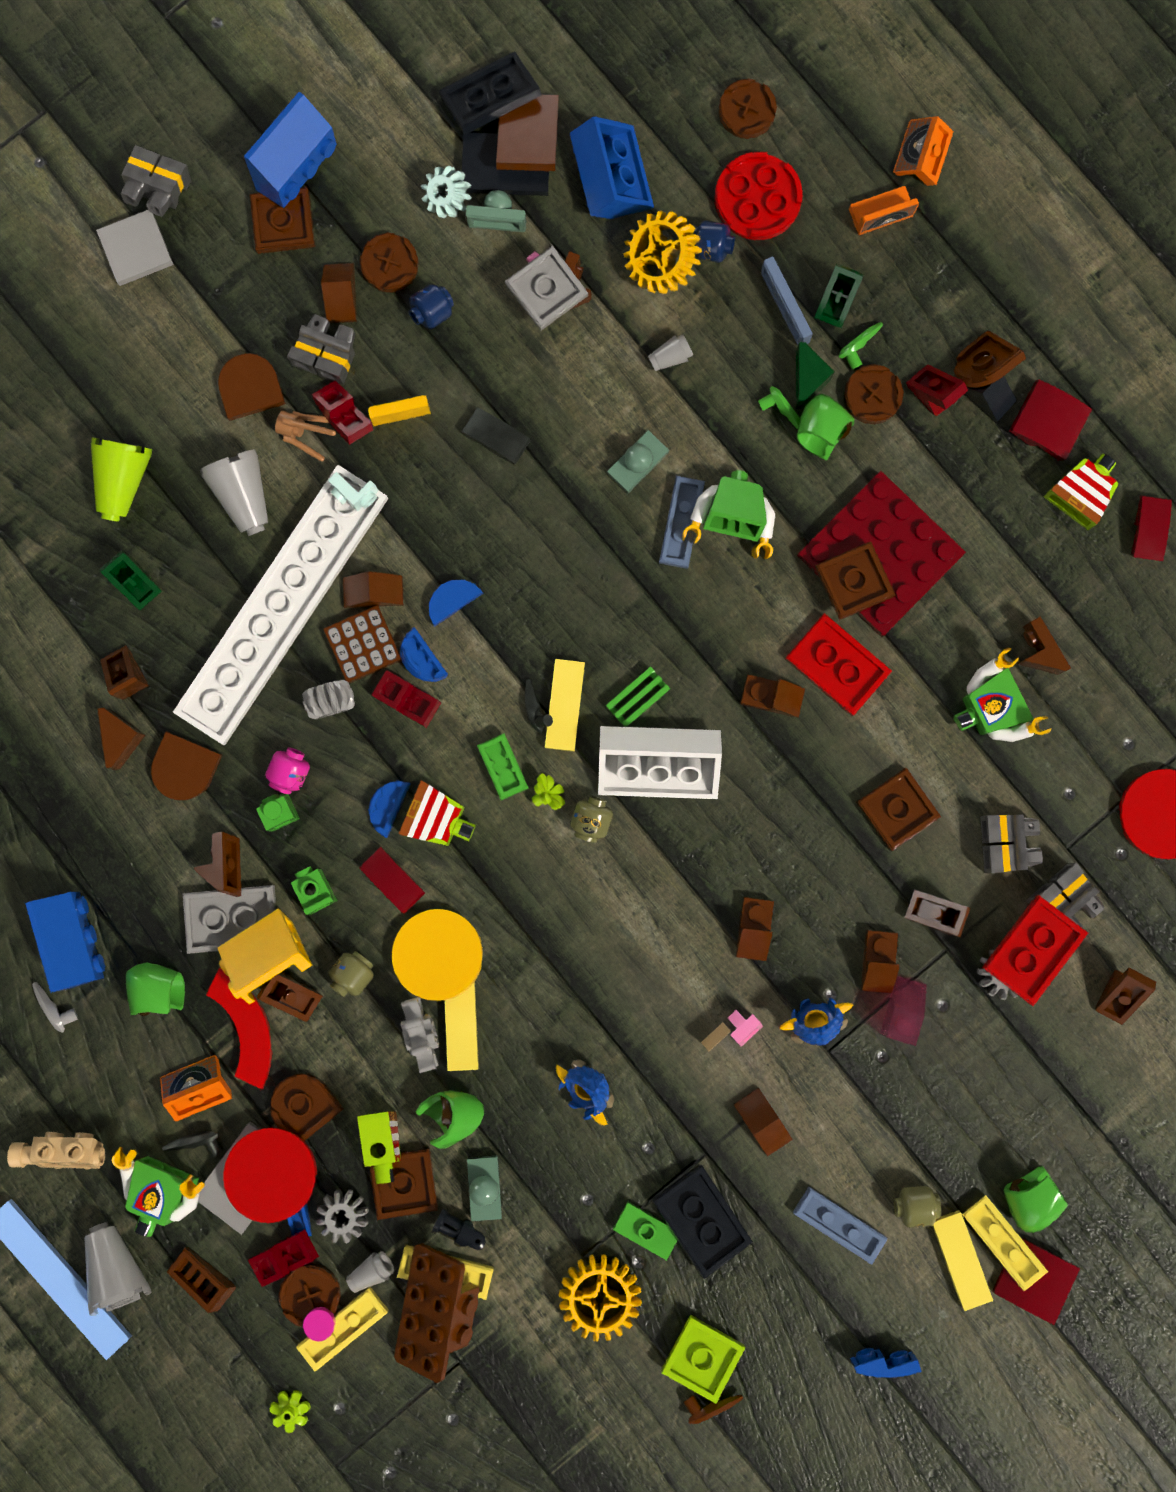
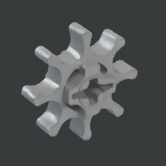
[401,997,439,1073]

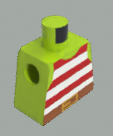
[1044,454,1118,530]
[399,781,476,846]
[357,1112,401,1184]

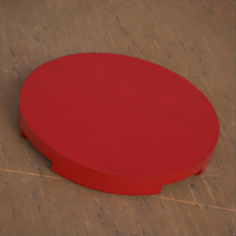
[715,152,803,240]
[1119,769,1176,859]
[223,1127,317,1223]

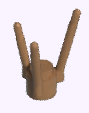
[275,410,336,461]

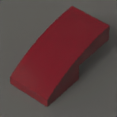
[312,380,373,445]
[1131,495,1172,561]
[371,670,441,728]
[359,847,425,914]
[248,1229,319,1287]

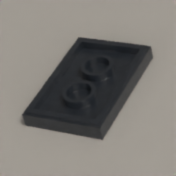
[439,51,541,135]
[462,133,549,196]
[651,1164,753,1279]

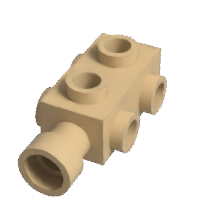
[7,1132,105,1170]

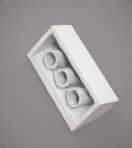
[598,726,722,799]

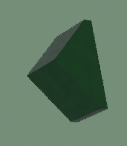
[814,263,864,328]
[795,342,835,409]
[99,550,162,611]

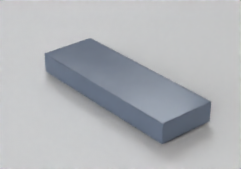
[760,256,813,345]
[659,476,705,569]
[793,1186,888,1265]

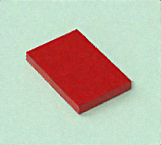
[785,613,892,717]
[982,895,1088,1006]

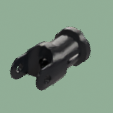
[431,1207,486,1250]

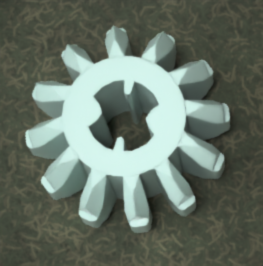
[421,166,471,218]

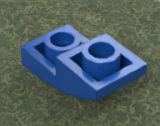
[850,1348,922,1378]

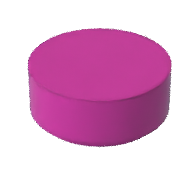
[303,1307,336,1341]

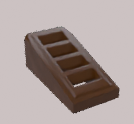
[167,1247,236,1314]

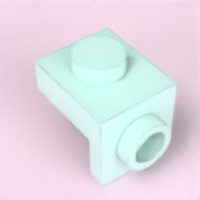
[328,472,378,512]

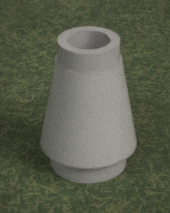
[648,334,693,372]
[346,1251,394,1293]

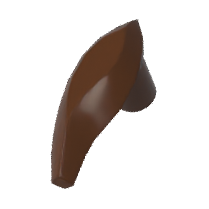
[684,1395,743,1424]

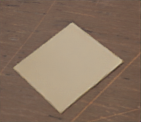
[701,1022,731,1052]

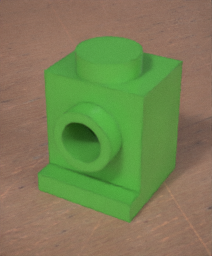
[256,793,300,832]
[291,866,337,915]

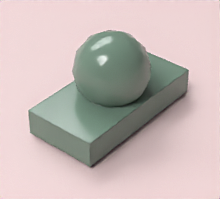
[466,190,526,232]
[607,430,669,494]
[467,1155,502,1221]

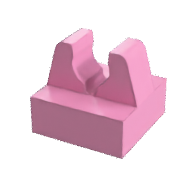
[727,1010,763,1047]

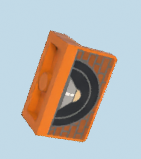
[893,116,954,186]
[849,186,919,235]
[160,1055,232,1122]

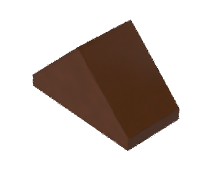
[321,263,357,323]
[343,571,404,608]
[100,646,149,700]
[98,708,145,770]
[733,1088,793,1157]

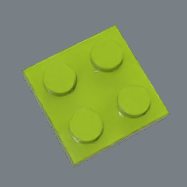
[661,1315,745,1403]

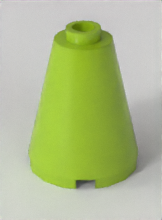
[91,437,152,522]

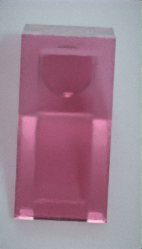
[880,976,927,1046]

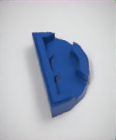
[429,580,483,627]
[400,627,448,682]
[368,781,411,838]

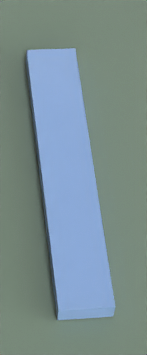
[0,1199,132,1360]

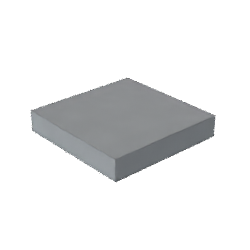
[96,210,174,286]
[505,246,588,331]

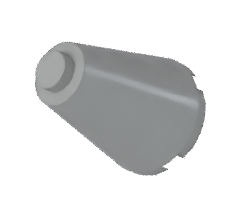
[200,449,268,536]
[84,1222,152,1316]

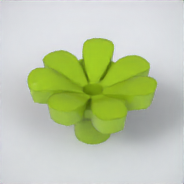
[532,773,565,810]
[270,1390,310,1433]

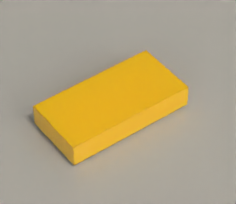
[368,395,431,426]

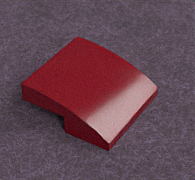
[1009,380,1092,461]
[992,1237,1080,1325]

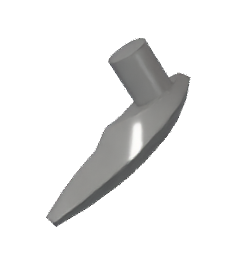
[32,982,78,1033]

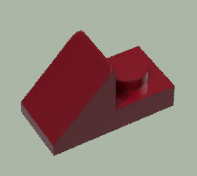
[906,364,968,416]

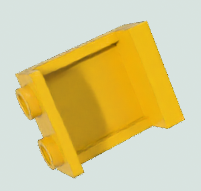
[217,908,312,1005]

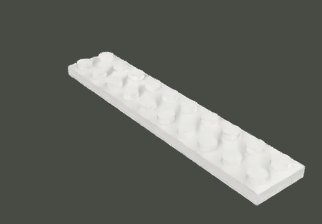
[173,465,388,745]

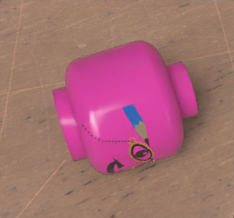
[265,747,310,794]

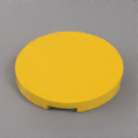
[392,909,483,1001]

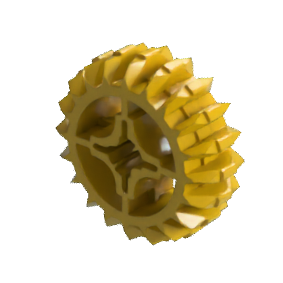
[623,211,702,294]
[559,1254,642,1341]

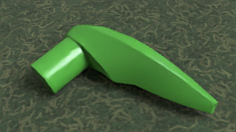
[838,322,883,370]
[758,386,800,429]

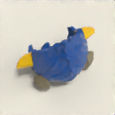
[779,998,853,1045]
[556,1059,614,1126]

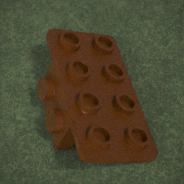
[394,1243,479,1383]

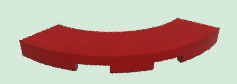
[206,967,272,1089]

